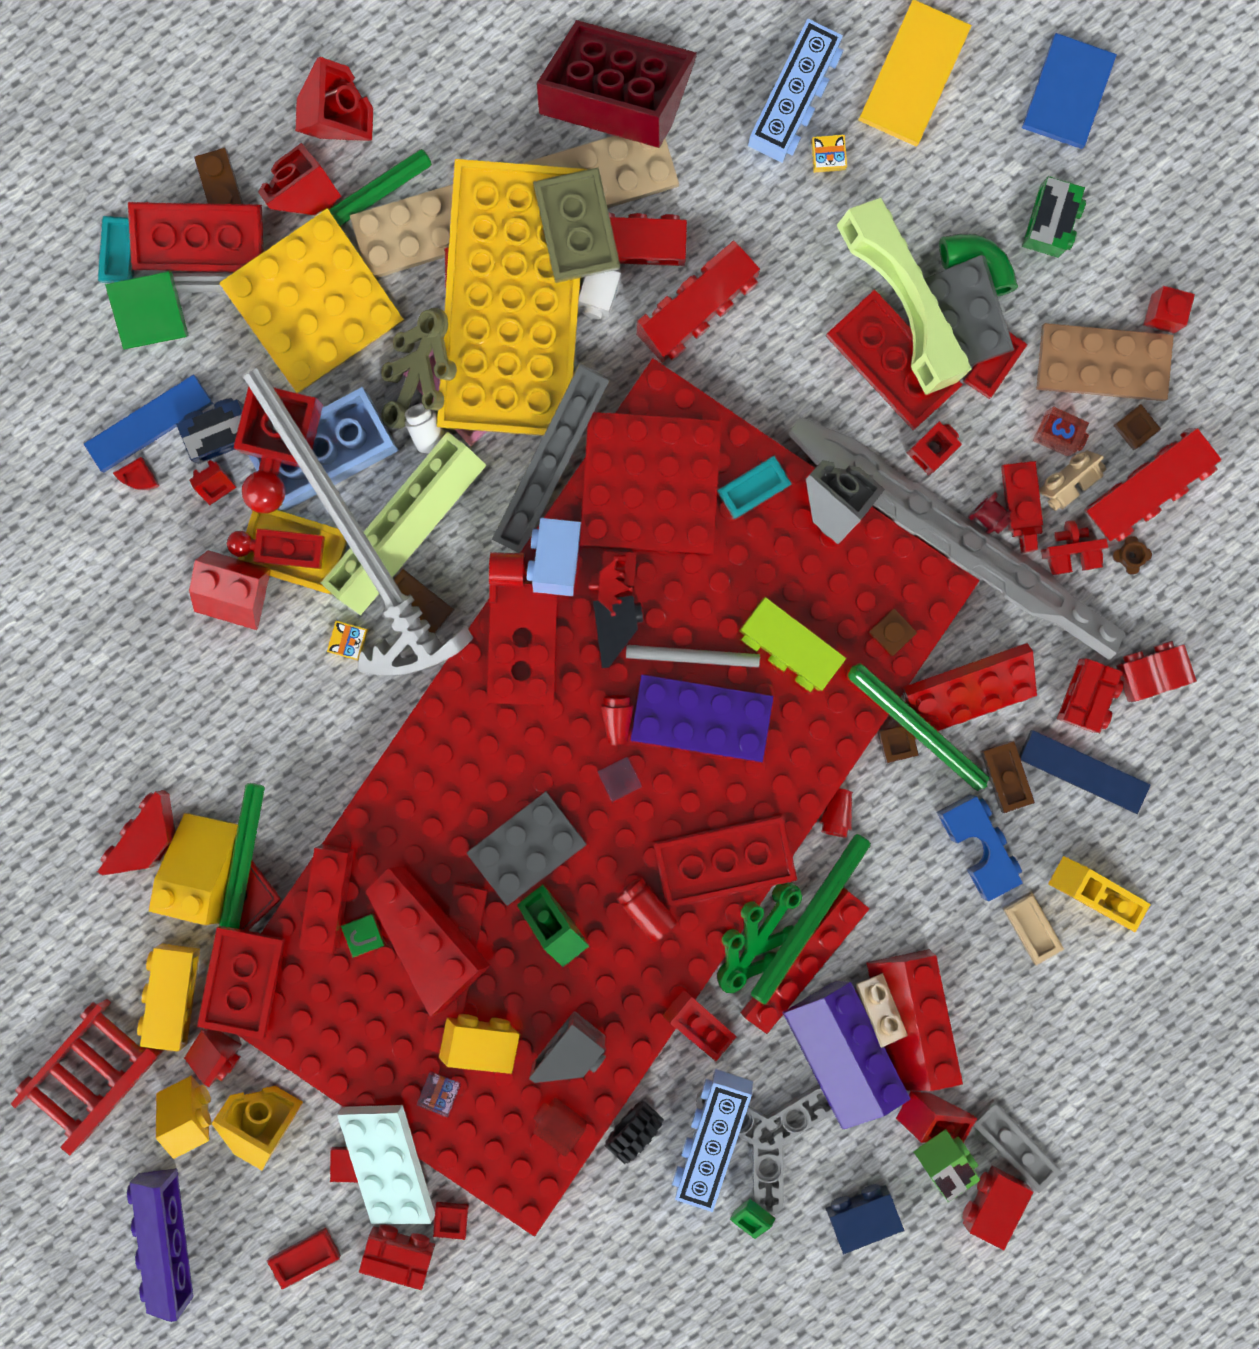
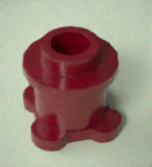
[968,492,1012,534]

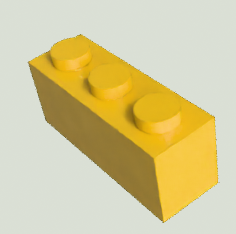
[137,943,200,1052]

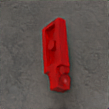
[1001,461,1043,553]

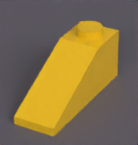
[1048,856,1151,932]

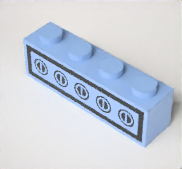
[748,18,844,163]
[672,1069,753,1212]

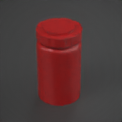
[616,877,678,943]

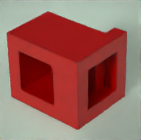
[906,421,962,476]

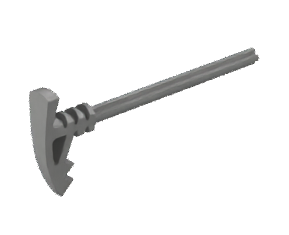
[243,366,473,675]

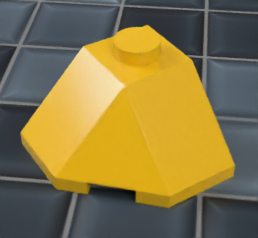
[212,1086,303,1171]

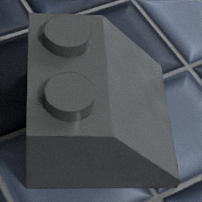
[529,1011,606,1083]

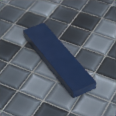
[1019,730,1151,814]

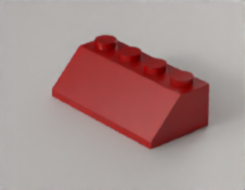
[866,949,963,1091]

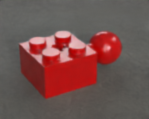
[233,386,323,514]

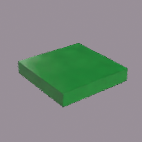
[105,271,189,350]

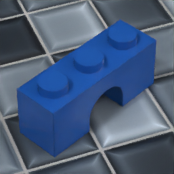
[936,794,1023,902]

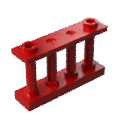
[11,999,165,1156]

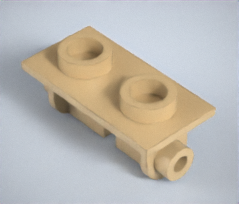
[1039,450,1106,511]
[855,973,908,1047]

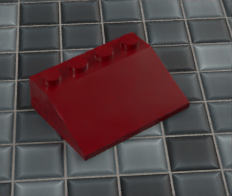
[537,20,697,148]

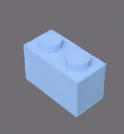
[527,518,581,596]

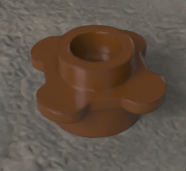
[1112,536,1152,575]

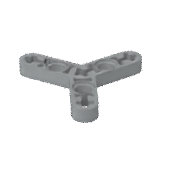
[696,1085,833,1215]

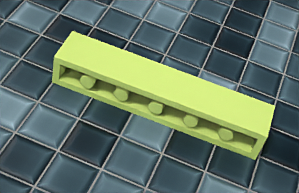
[321,432,486,615]

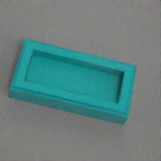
[98,216,134,283]
[717,456,792,520]

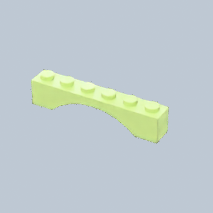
[837,198,972,395]

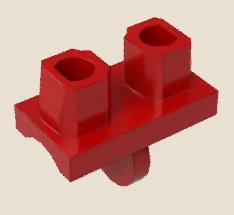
[1041,520,1108,575]

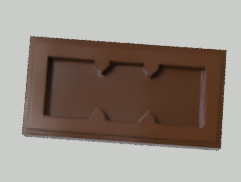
[394,569,455,634]

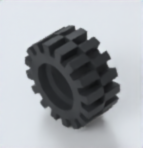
[604,1100,664,1164]

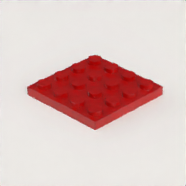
[580,412,722,555]

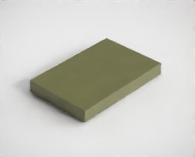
[533,167,620,283]

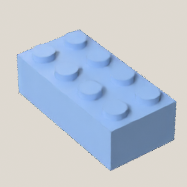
[248,387,399,512]

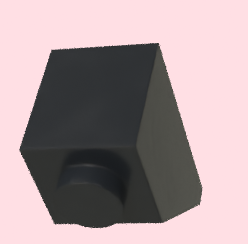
[593,596,643,668]

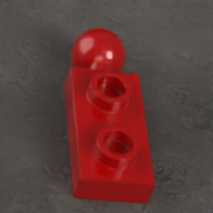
[227,529,325,569]

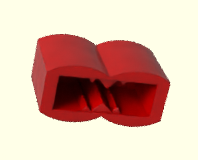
[1116,641,1197,702]

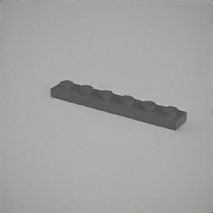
[492,363,610,553]

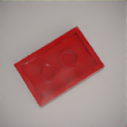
[197,926,286,1040]

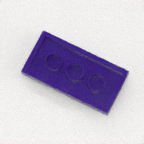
[631,675,774,762]

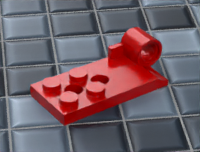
[487,552,558,705]

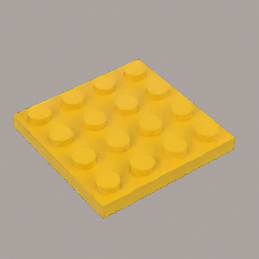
[219,208,404,394]

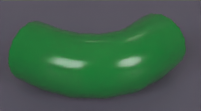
[939,234,1018,296]

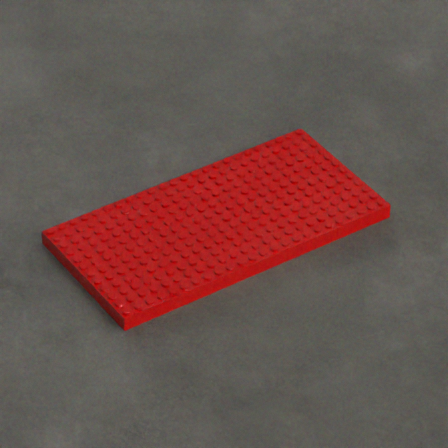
[236,358,980,1237]

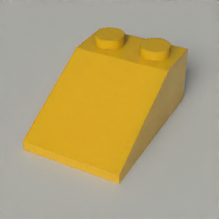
[148,813,238,925]

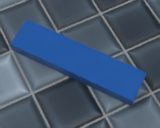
[84,374,214,473]

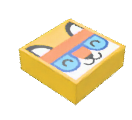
[811,135,847,173]
[327,621,368,661]

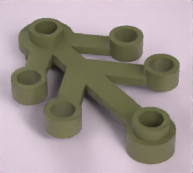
[381,308,457,429]

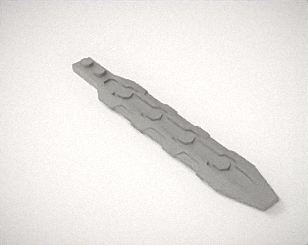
[789,417,1125,660]

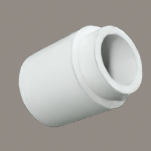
[405,403,445,454]

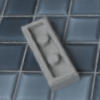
[974,1099,1062,1193]

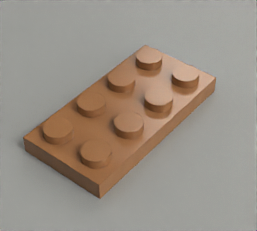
[1036,323,1174,401]

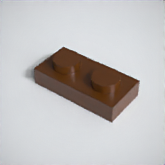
[194,148,243,204]
[981,741,1035,813]

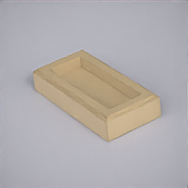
[1002,892,1064,965]

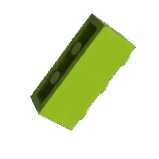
[739,597,846,692]

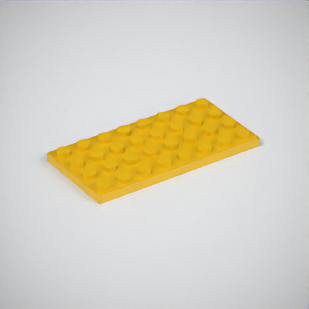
[437,159,588,436]

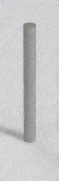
[626,645,760,667]

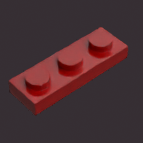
[662,990,737,1061]

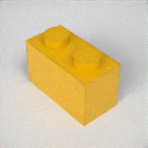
[439,1014,520,1074]
[156,1075,212,1159]

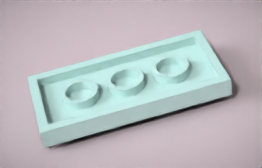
[337,1105,435,1224]

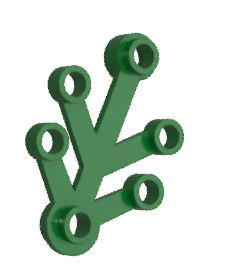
[717,882,802,993]

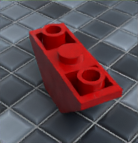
[97,790,175,876]

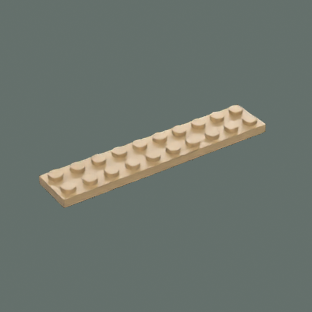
[350,135,679,278]

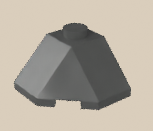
[806,460,885,544]

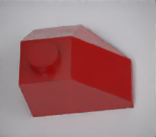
[295,57,373,141]
[258,143,341,215]

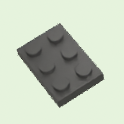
[924,255,1014,366]
[467,791,587,906]

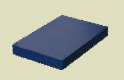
[1021,33,1117,149]

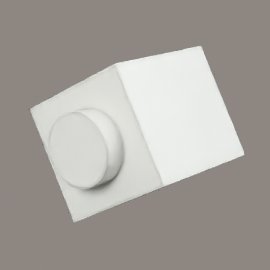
[578,271,621,319]

